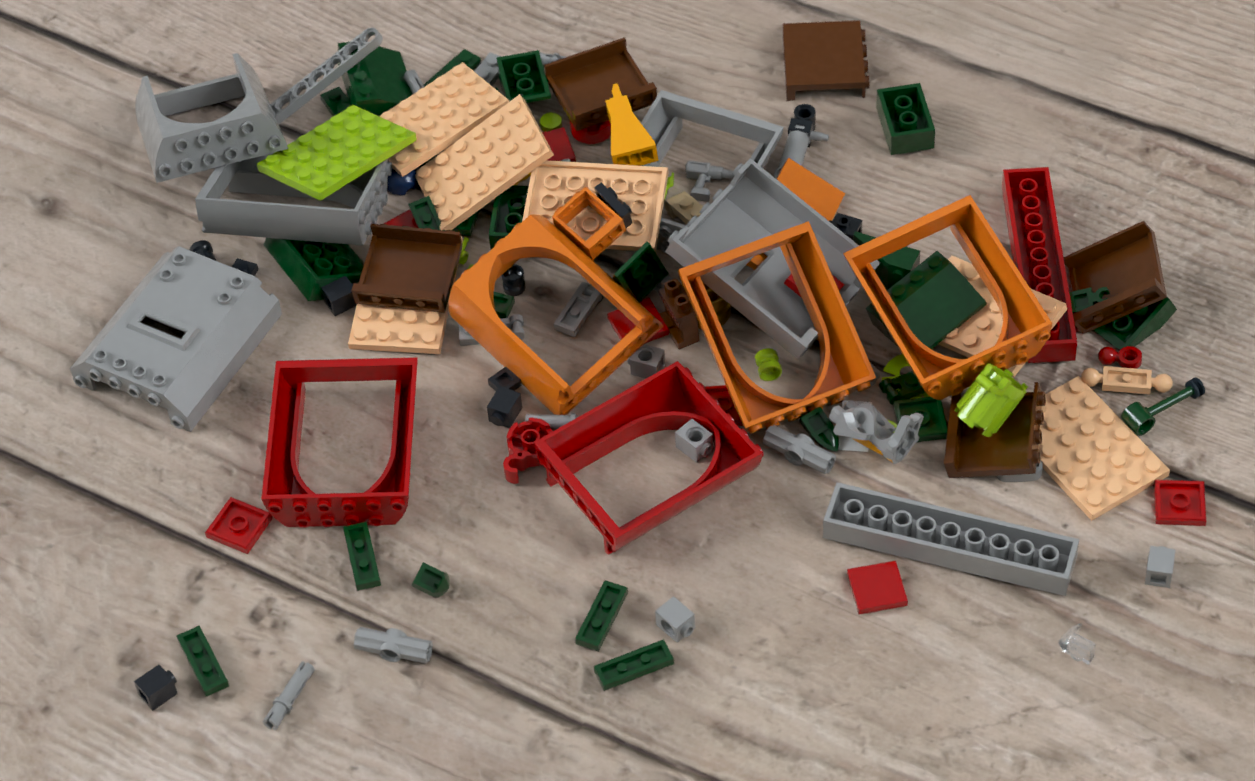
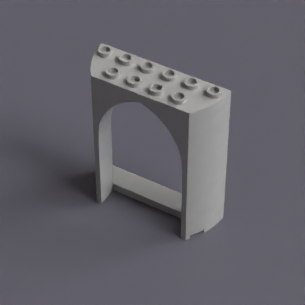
[136,53,288,183]
[641,90,784,253]
[195,152,392,245]

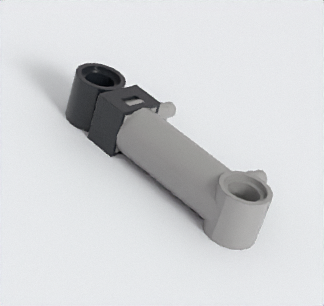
[774,104,829,178]

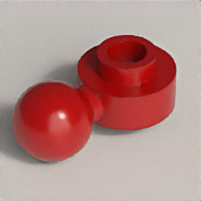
[1098,346,1142,369]

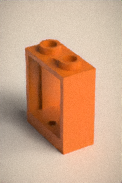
[552,187,626,260]

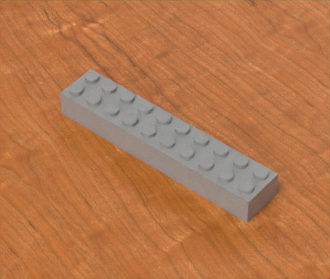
[823,482,1079,596]

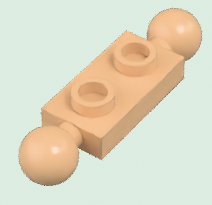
[1081,366,1173,394]

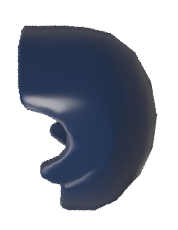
[387,168,418,196]

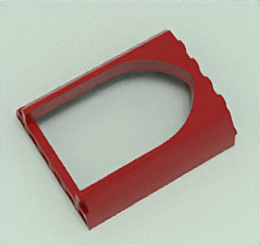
[261,357,418,528]
[534,361,764,554]

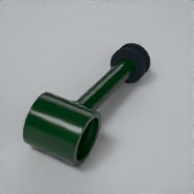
[1121,377,1205,436]

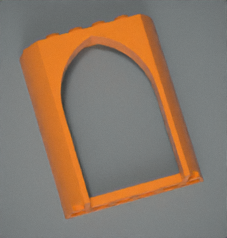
[843,195,1053,400]
[448,215,663,415]
[678,221,876,434]

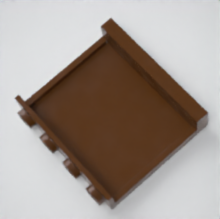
[783,20,870,101]
[545,37,657,131]
[1063,221,1167,334]
[352,224,463,313]
[944,382,1046,478]

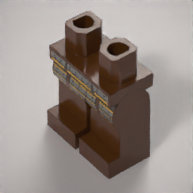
[658,279,700,350]

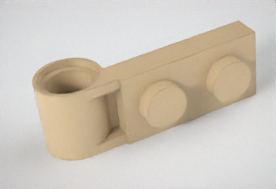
[664,191,703,224]

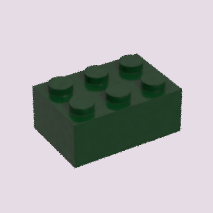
[876,83,935,155]

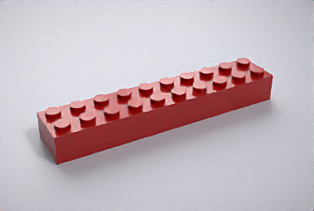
[1002,167,1077,363]

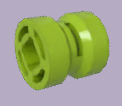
[755,348,782,381]

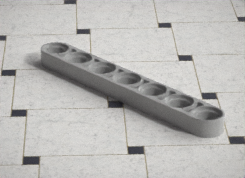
[270,27,383,124]

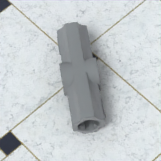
[763,425,836,474]
[354,627,433,664]

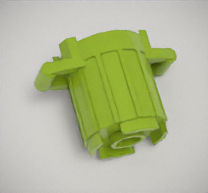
[954,363,1028,437]

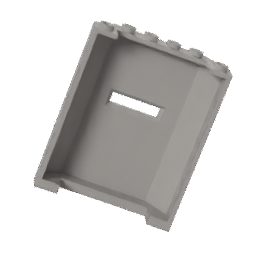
[665,158,880,359]
[70,246,282,432]

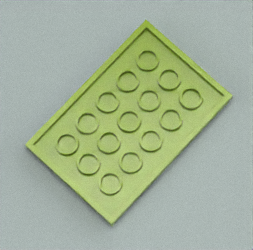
[257,105,417,201]

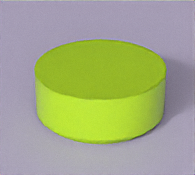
[540,112,562,132]

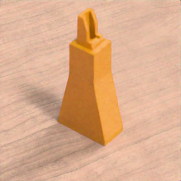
[605,83,659,166]

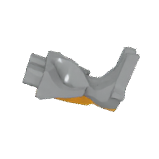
[829,400,924,464]

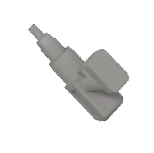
[685,160,735,202]

